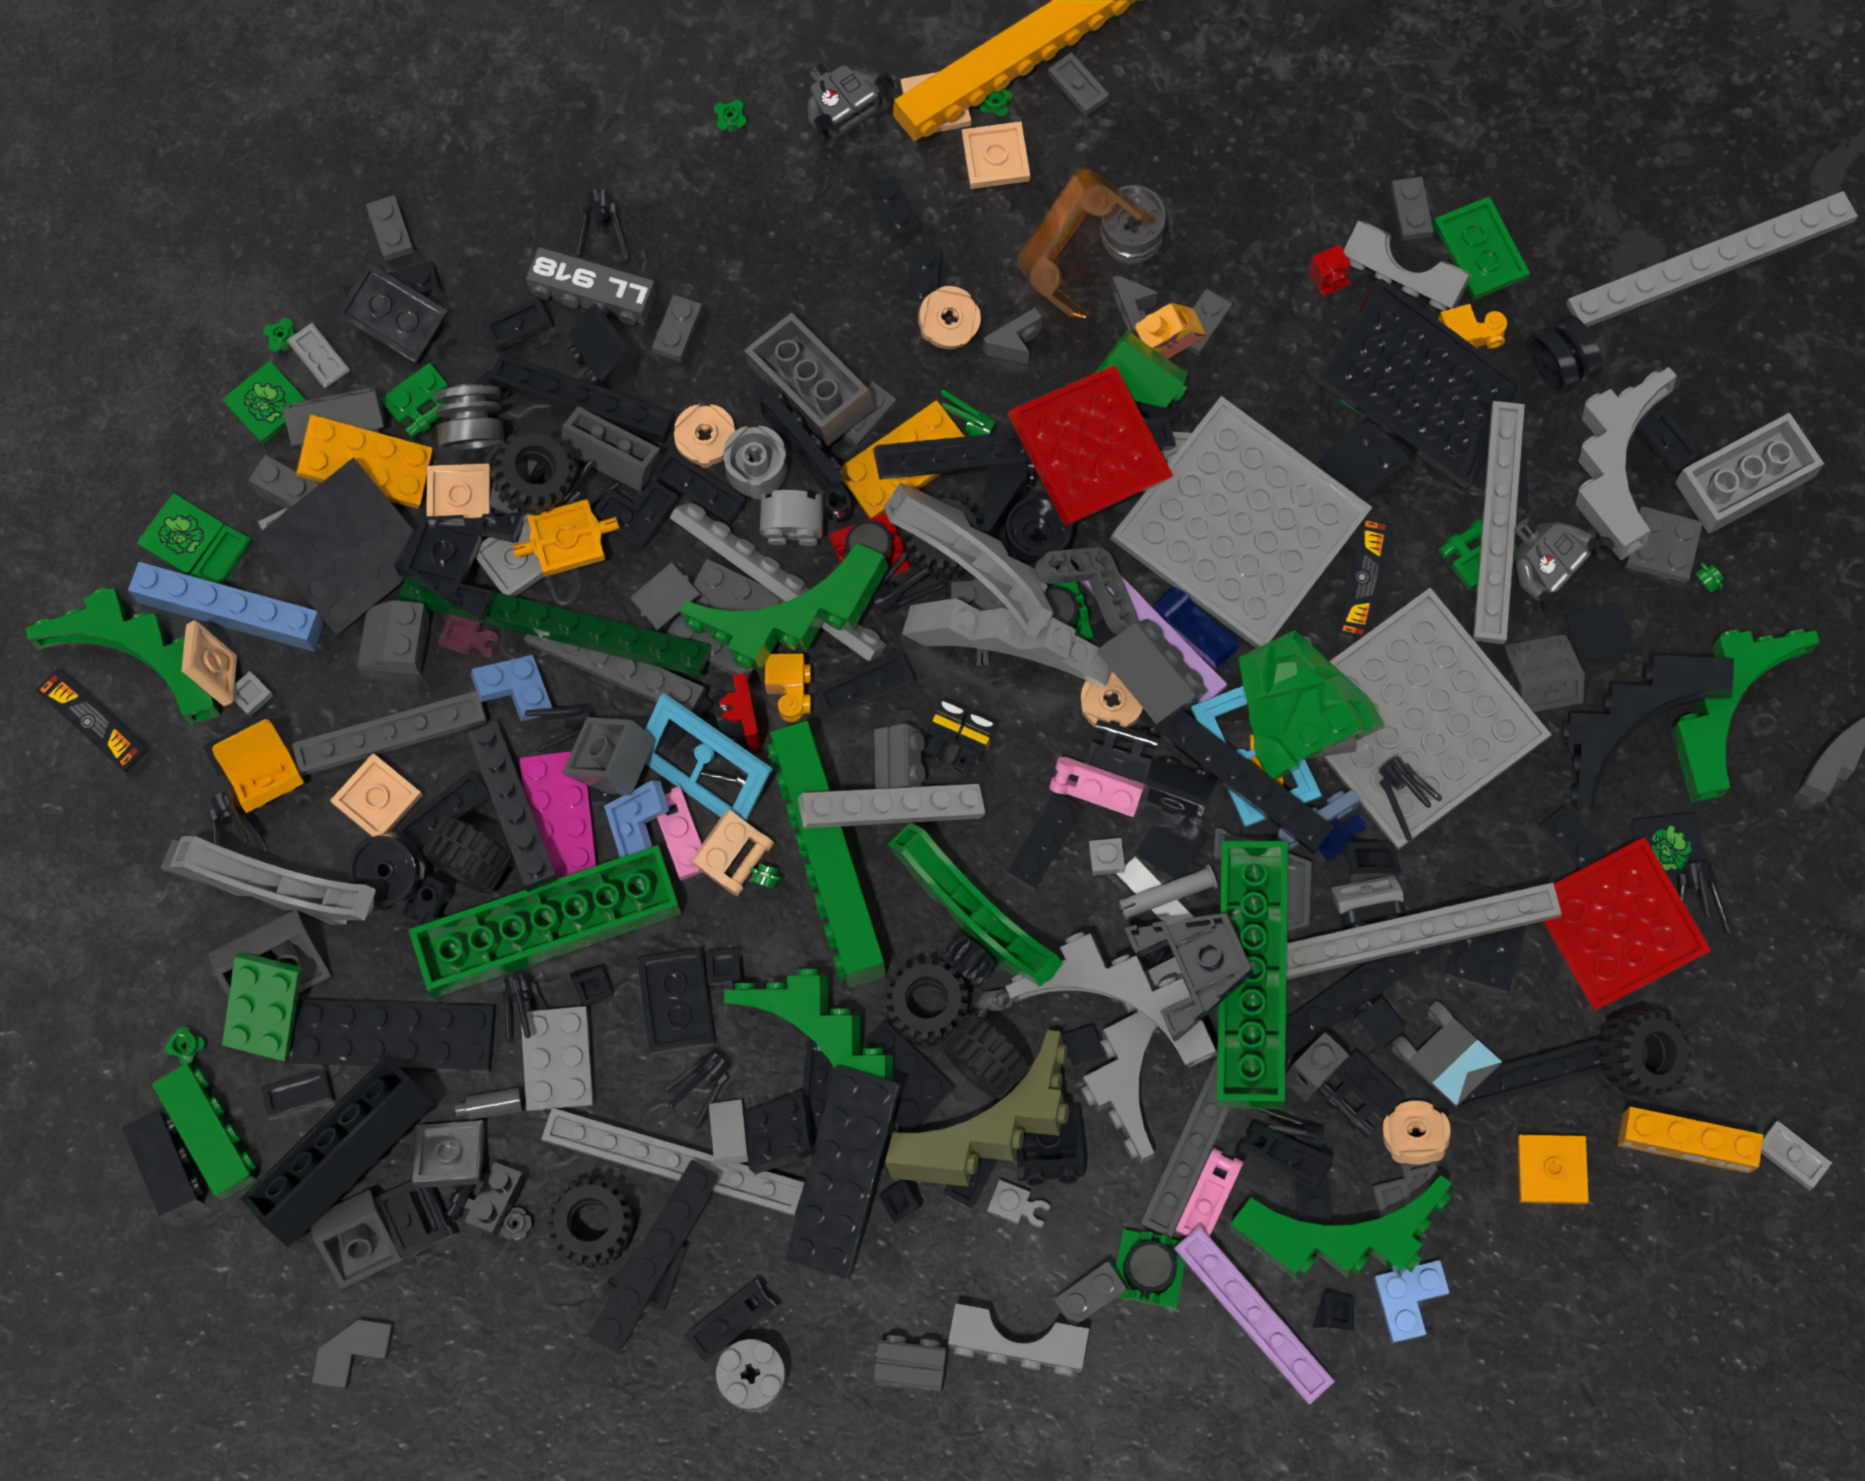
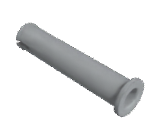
[1118,864,1218,920]

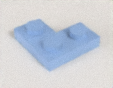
[1374,1260,1449,1344]

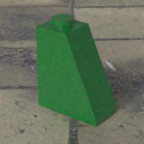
[1094,330,1188,407]

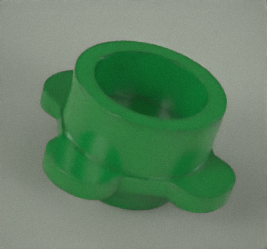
[979,89,1012,117]
[714,100,746,131]
[263,318,295,352]
[1695,563,1724,593]
[750,863,783,889]
[165,1027,205,1065]

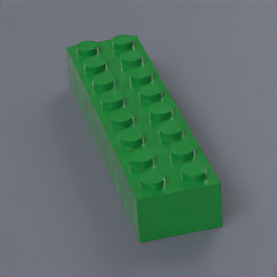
[767,721,886,988]
[1217,841,1289,1109]
[409,845,681,998]

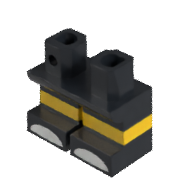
[924,699,996,775]

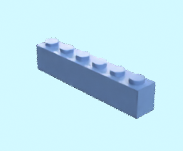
[128,562,325,652]

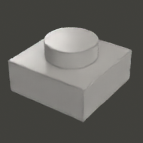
[233,671,273,717]
[1089,838,1125,876]

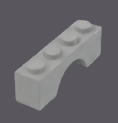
[1344,221,1473,311]
[948,1304,1089,1377]

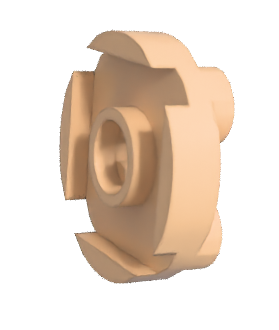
[918,286,981,349]
[674,404,735,468]
[1080,670,1143,728]
[1383,1101,1450,1164]

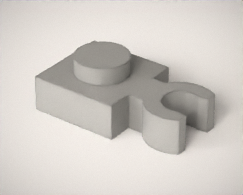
[987,1180,1050,1228]

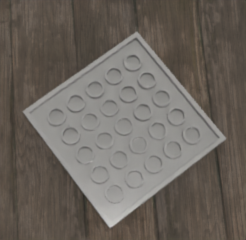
[1110,396,1372,648]
[1323,588,1551,851]

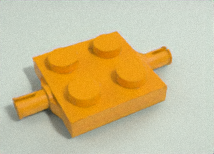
[512,499,619,577]

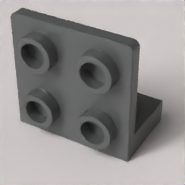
[1505,635,1585,712]

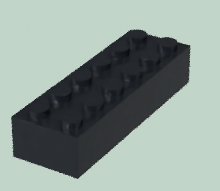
[240,1055,434,1248]

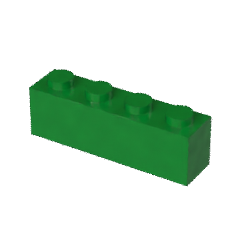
[152,1063,257,1201]

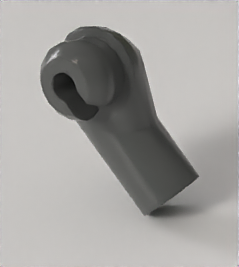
[969,989,1013,1019]

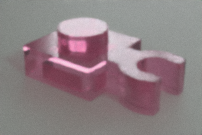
[438,615,499,657]

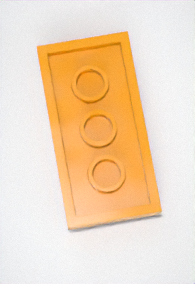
[840,400,964,518]
[295,415,433,509]

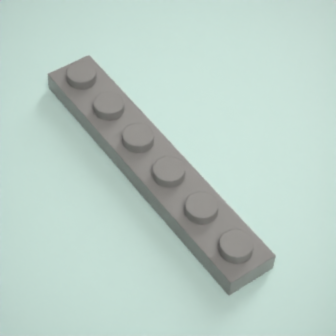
[798,784,986,828]

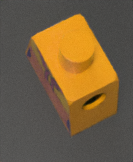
[1135,303,1207,359]

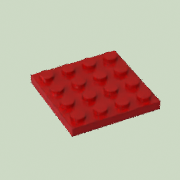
[1007,365,1173,527]
[1542,837,1711,1012]

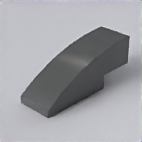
[1798,717,1865,803]

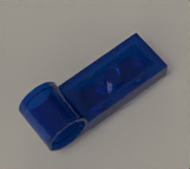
[1151,586,1239,669]

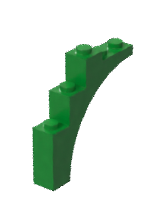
[679,543,888,671]
[25,588,221,725]
[1671,629,1819,803]
[887,822,1063,987]
[724,969,893,1136]
[1230,1175,1452,1279]

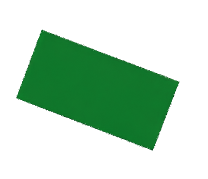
[190,524,253,585]

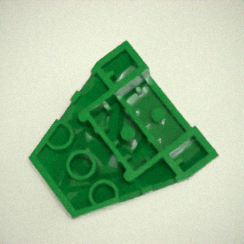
[1238,630,1385,781]

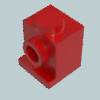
[1309,244,1351,297]

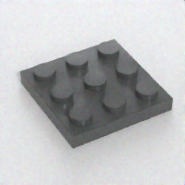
[667,559,786,682]

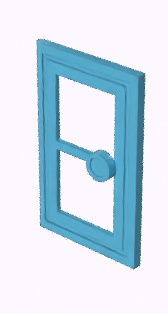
[1191,686,1322,828]
[645,693,772,822]

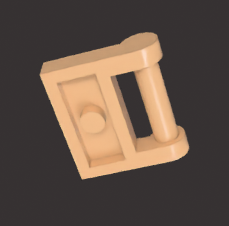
[690,810,775,896]

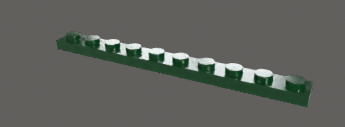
[398,577,710,677]

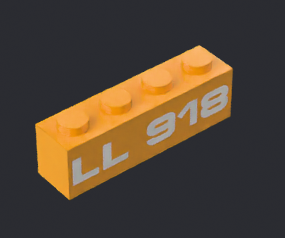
[1617,1107,1763,1173]

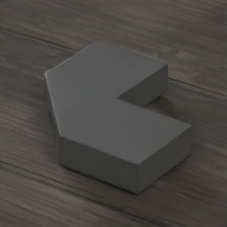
[1372,1161,1438,1218]
[312,1320,393,1389]

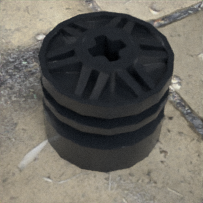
[1004,496,1073,570]

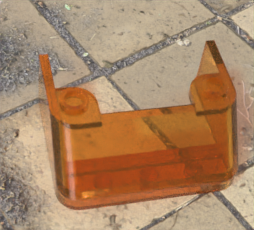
[1018,169,1157,318]

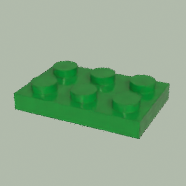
[1433,196,1530,300]
[222,952,302,1061]

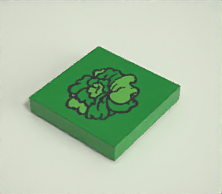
[222,361,305,445]
[137,493,224,576]

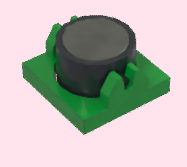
[1045,582,1093,642]
[1115,1229,1185,1311]

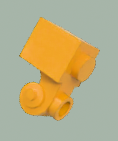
[1438,304,1507,349]
[765,654,811,723]

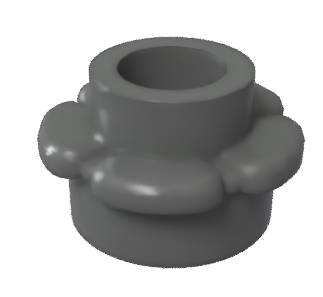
[500,1207,532,1241]

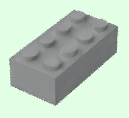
[1675,412,1824,534]

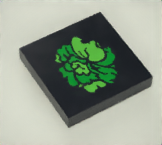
[1631,812,1706,881]

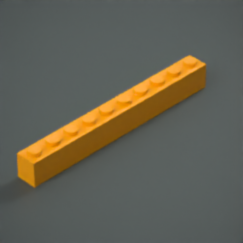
[893,0,1143,142]

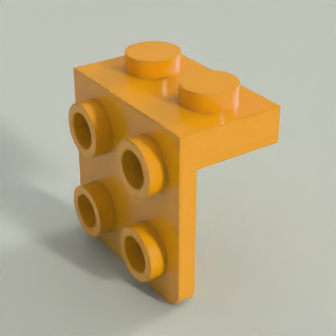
[212,719,304,813]

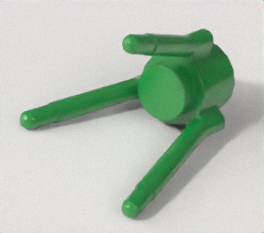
[941,390,995,436]

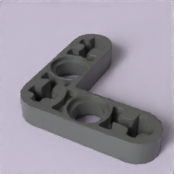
[1035,547,1138,635]

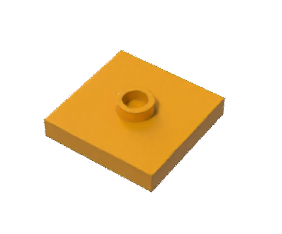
[1517,1135,1588,1204]

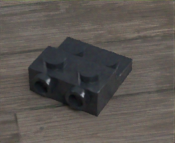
[1016,1106,1085,1186]

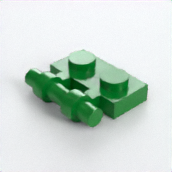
[380,363,449,438]
[1438,519,1517,591]

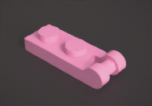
[1049,757,1144,817]
[657,786,703,881]
[1175,1147,1243,1237]

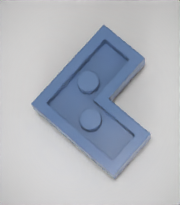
[471,655,552,721]
[604,780,669,858]

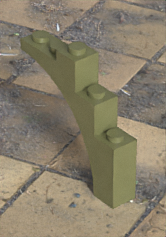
[885,1030,1069,1187]

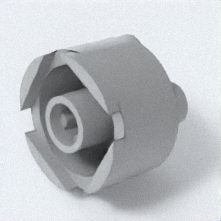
[723,426,788,499]
[760,490,824,546]
[716,1339,787,1412]

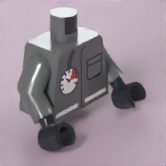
[807,63,897,139]
[1513,518,1614,615]

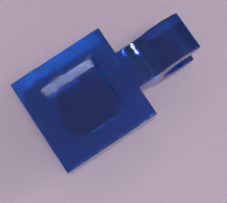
[1317,813,1368,864]

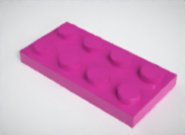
[520,751,597,879]

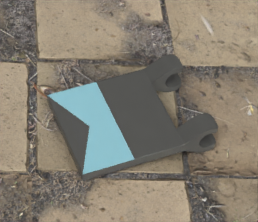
[1391,1001,1502,1108]

